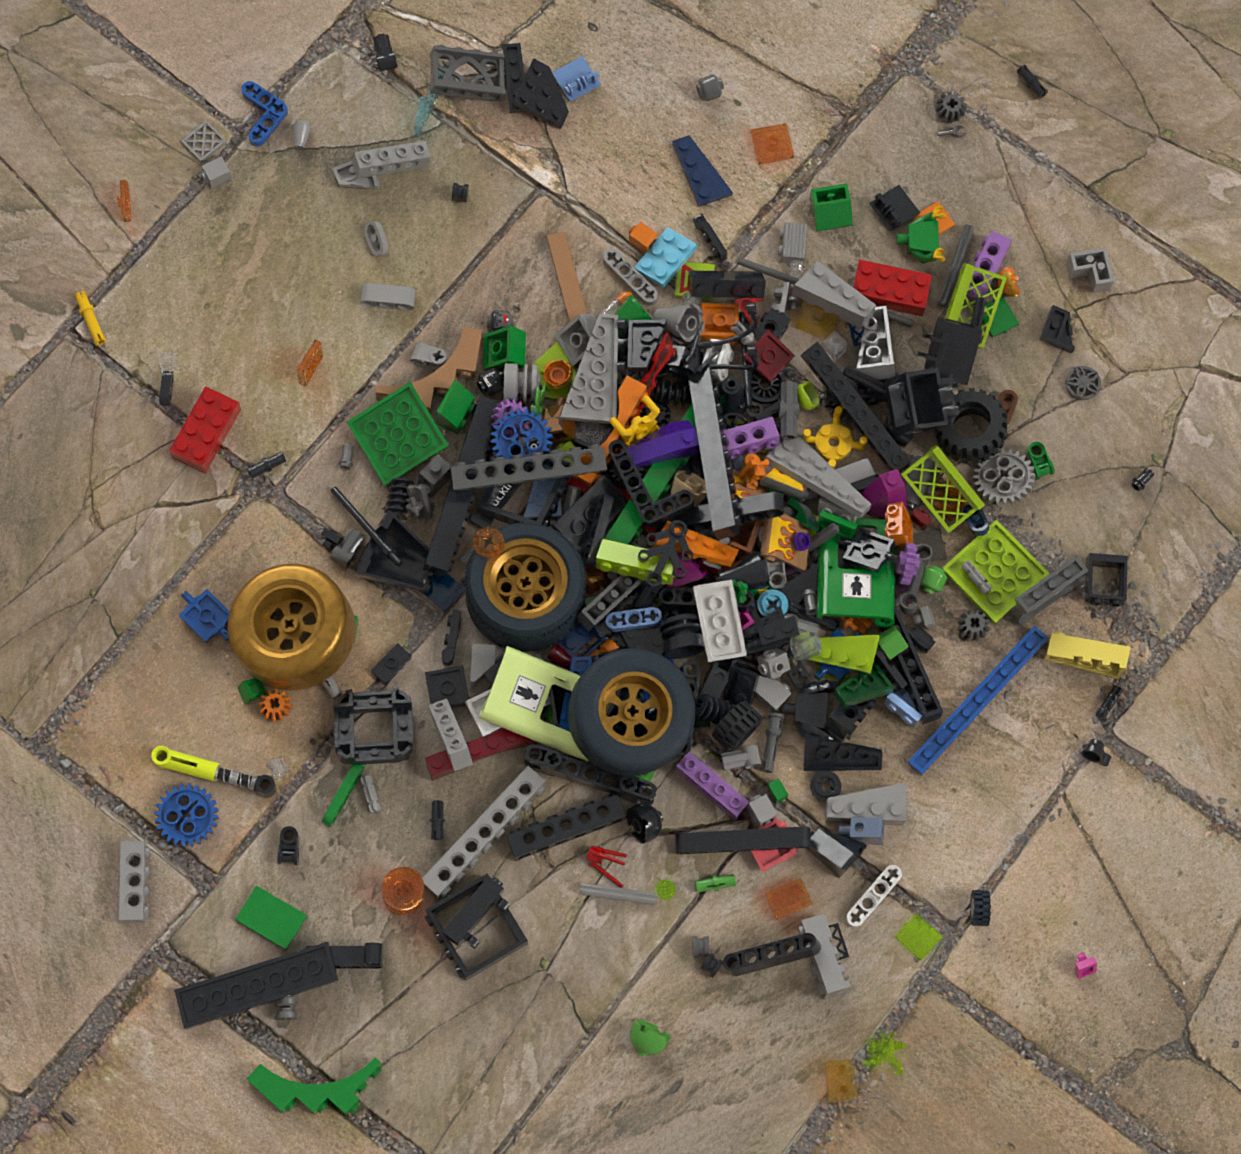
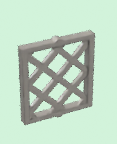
[181,121,226,163]

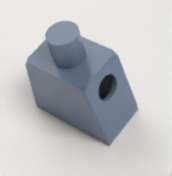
[839,818,884,845]

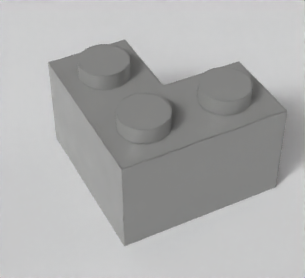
[1066,247,1114,293]

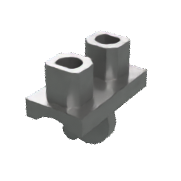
[771,282,803,318]
[406,484,435,520]

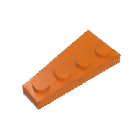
[653,521,739,567]

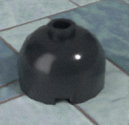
[626,804,663,844]

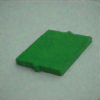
[982,297,1019,338]

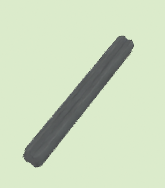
[937,224,974,307]

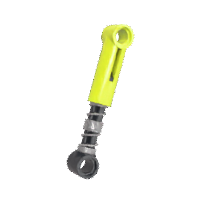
[151,746,276,798]

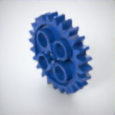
[491,408,553,470]
[154,783,219,848]

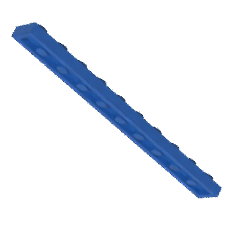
[907,625,1049,776]

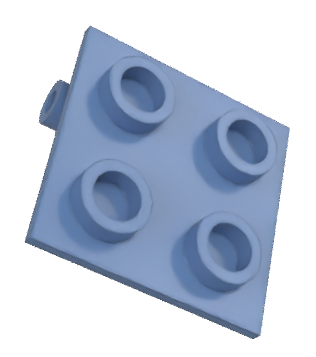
[552,56,601,102]

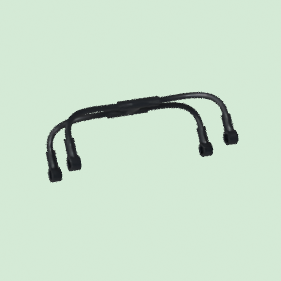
[617,303,760,382]

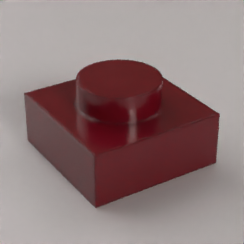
[911,509,932,531]

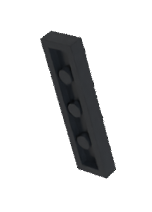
[502,43,526,113]

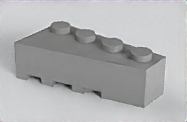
[791,261,876,328]
[856,306,895,380]
[825,782,906,826]
[798,914,851,999]

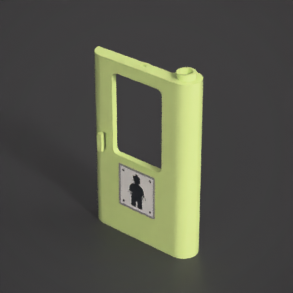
[479,646,611,762]

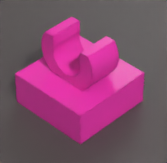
[1075,952,1097,979]

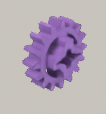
[491,399,530,438]
[896,543,920,585]

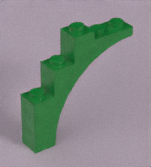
[246,1057,382,1116]

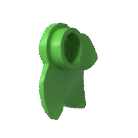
[531,384,546,417]

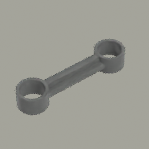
[899,544,933,614]

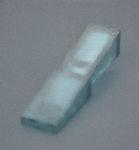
[414,65,448,137]

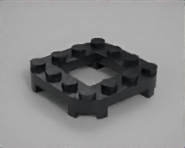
[333,687,414,765]

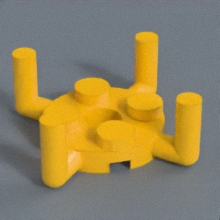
[609,395,660,451]
[802,406,867,469]

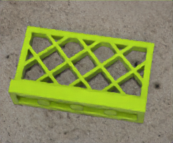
[945,263,1007,348]
[901,444,985,533]

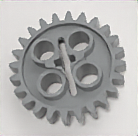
[973,448,1035,507]

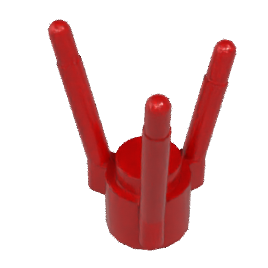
[732,298,764,325]
[586,845,627,888]

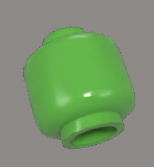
[920,565,947,595]

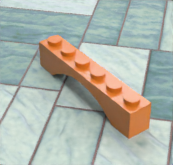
[572,376,648,487]

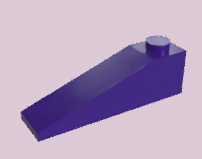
[619,419,699,470]

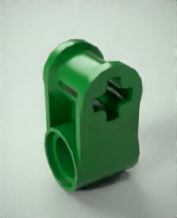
[1025,442,1055,480]

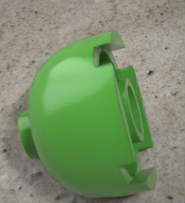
[630,1019,671,1057]

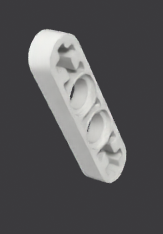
[846,865,902,928]

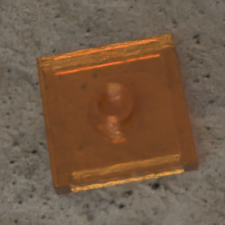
[751,123,794,165]
[297,339,324,387]

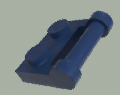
[558,623,607,657]

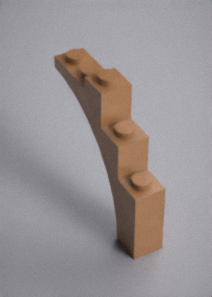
[376,327,483,414]

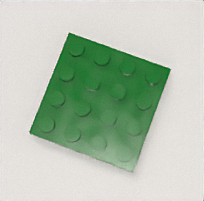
[347,382,450,486]

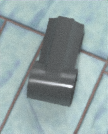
[330,528,365,569]

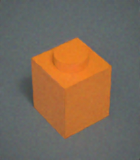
[628,221,658,253]

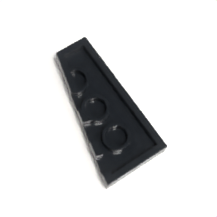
[803,734,883,771]

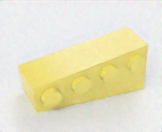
[1044,632,1131,679]

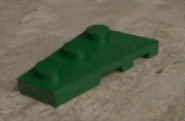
[834,660,894,708]

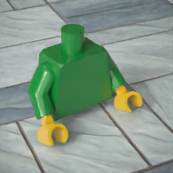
[896,206,946,263]

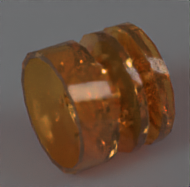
[382,867,424,916]

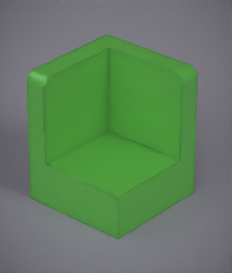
[878,626,908,660]

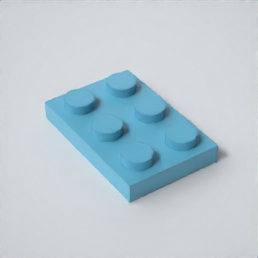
[634,227,698,288]

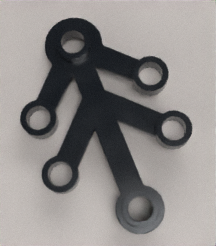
[638,520,694,589]

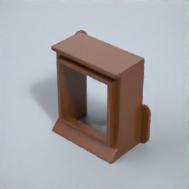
[728,520,763,561]

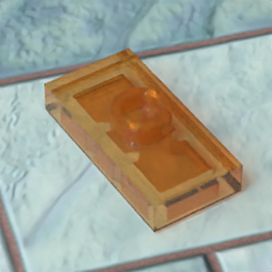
[117,180,131,222]

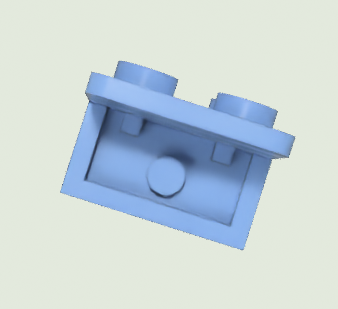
[884,691,922,728]

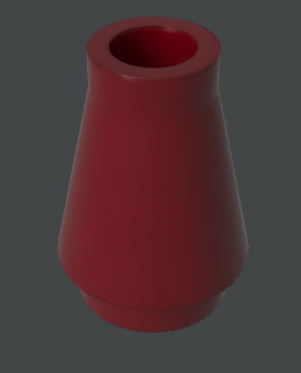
[547,644,572,670]

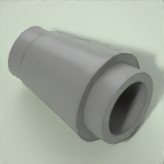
[293,120,311,149]

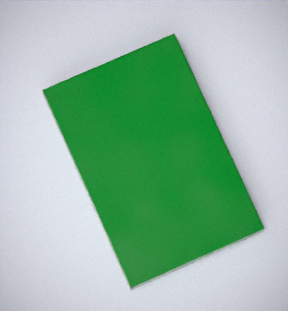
[235,885,308,951]

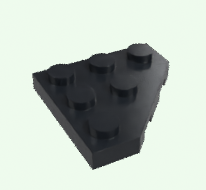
[512,58,569,129]

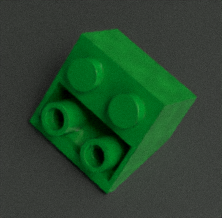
[809,183,853,232]

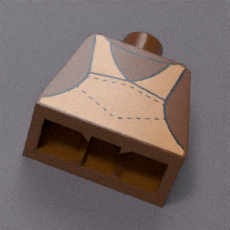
[541,398,576,443]

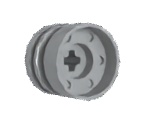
[504,363,540,403]

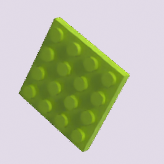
[942,520,1050,625]

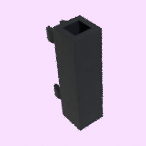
[443,876,510,949]

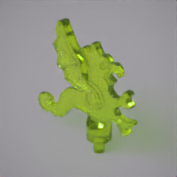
[864,1031,907,1076]

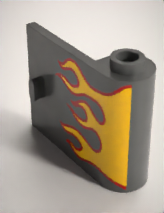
[760,447,811,501]

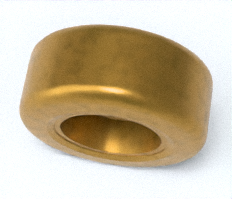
[228,563,355,691]

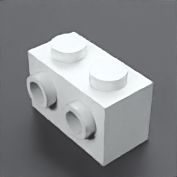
[702,338,734,384]

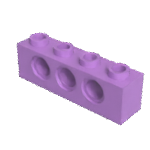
[965,231,1012,305]
[723,417,780,459]
[675,752,749,821]

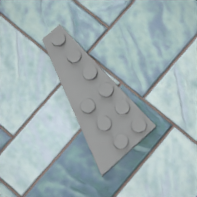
[765,434,871,518]

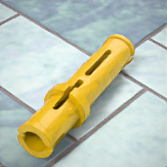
[74,291,106,346]

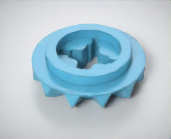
[757,589,788,616]

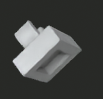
[914,606,936,629]

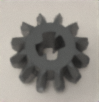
[935,91,967,124]
[957,609,990,642]

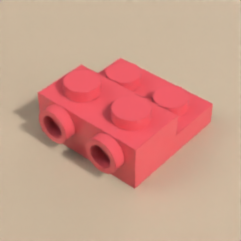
[751,818,798,872]

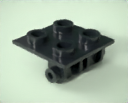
[869,185,921,232]

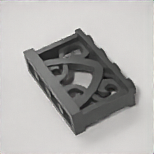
[430,45,505,102]
[1009,556,1088,625]

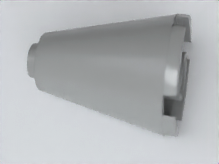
[653,304,704,342]

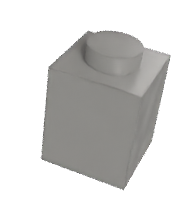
[201,156,232,188]

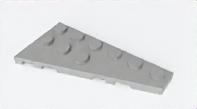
[559,313,618,424]

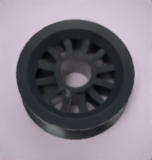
[750,369,786,407]

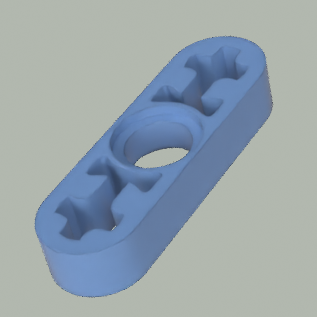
[605,607,662,632]

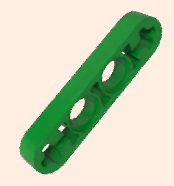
[322,765,366,828]

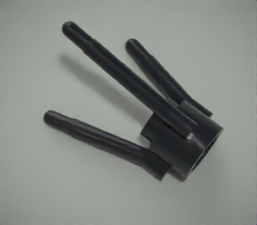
[681,327,717,376]

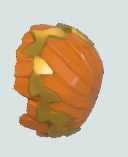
[997,266,1020,297]
[543,359,573,389]

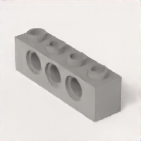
[352,141,430,179]
[429,699,473,771]
[119,841,150,924]

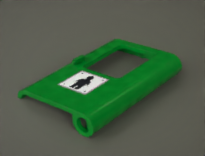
[817,519,895,627]

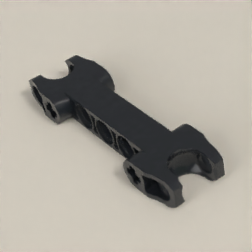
[524,744,657,806]

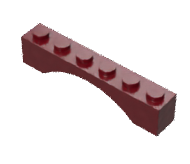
[425,729,539,781]

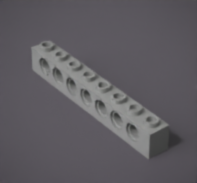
[420,766,546,900]

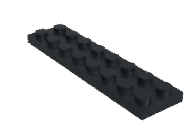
[174,942,339,1029]

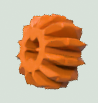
[258,689,292,722]

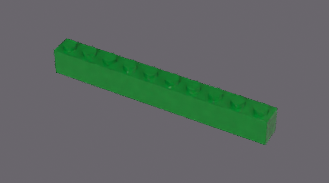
[605,404,698,546]

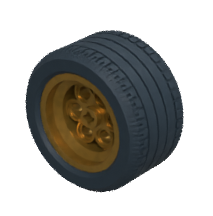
[465,522,586,652]

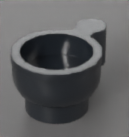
[1082,739,1111,766]

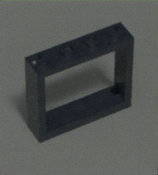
[477,446,572,527]
[425,873,528,981]

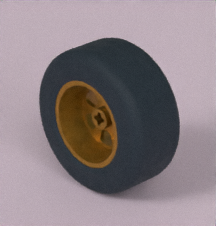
[568,648,695,776]

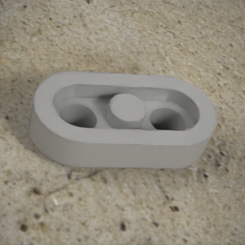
[364,221,388,256]

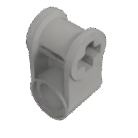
[410,342,447,370]
[766,560,786,589]

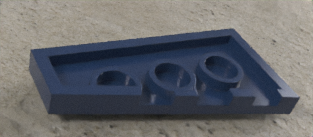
[672,135,733,207]

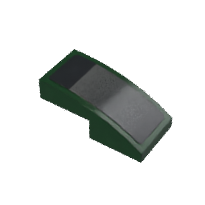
[787,497,819,532]

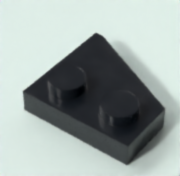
[1039,305,1075,353]

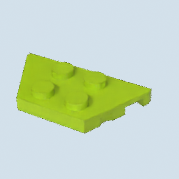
[533,341,576,401]

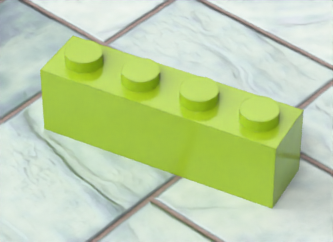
[596,539,674,585]

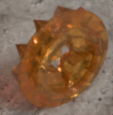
[473,527,504,558]

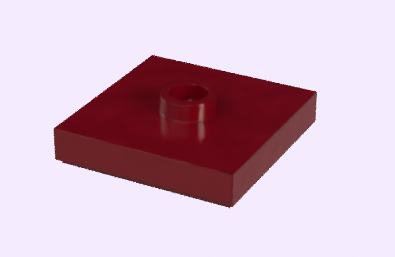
[742,330,795,383]

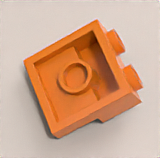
[700,303,739,347]
[885,502,913,549]

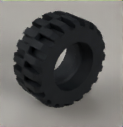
[935,388,1008,464]

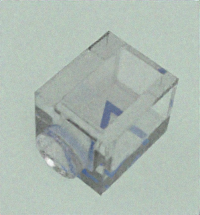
[790,631,822,661]

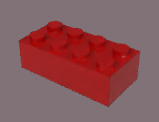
[853,259,932,317]
[169,386,241,474]

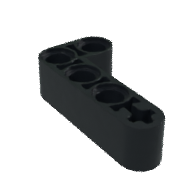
[305,942,383,969]

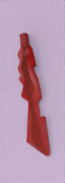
[628,333,674,425]

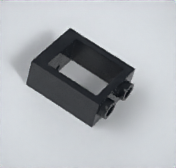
[1085,553,1128,607]

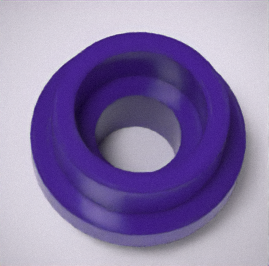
[793,532,811,551]

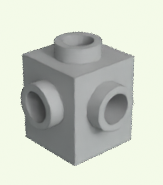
[757,648,791,679]

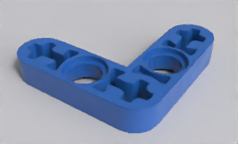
[242,81,288,147]

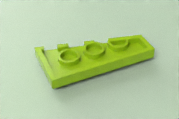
[799,635,880,674]

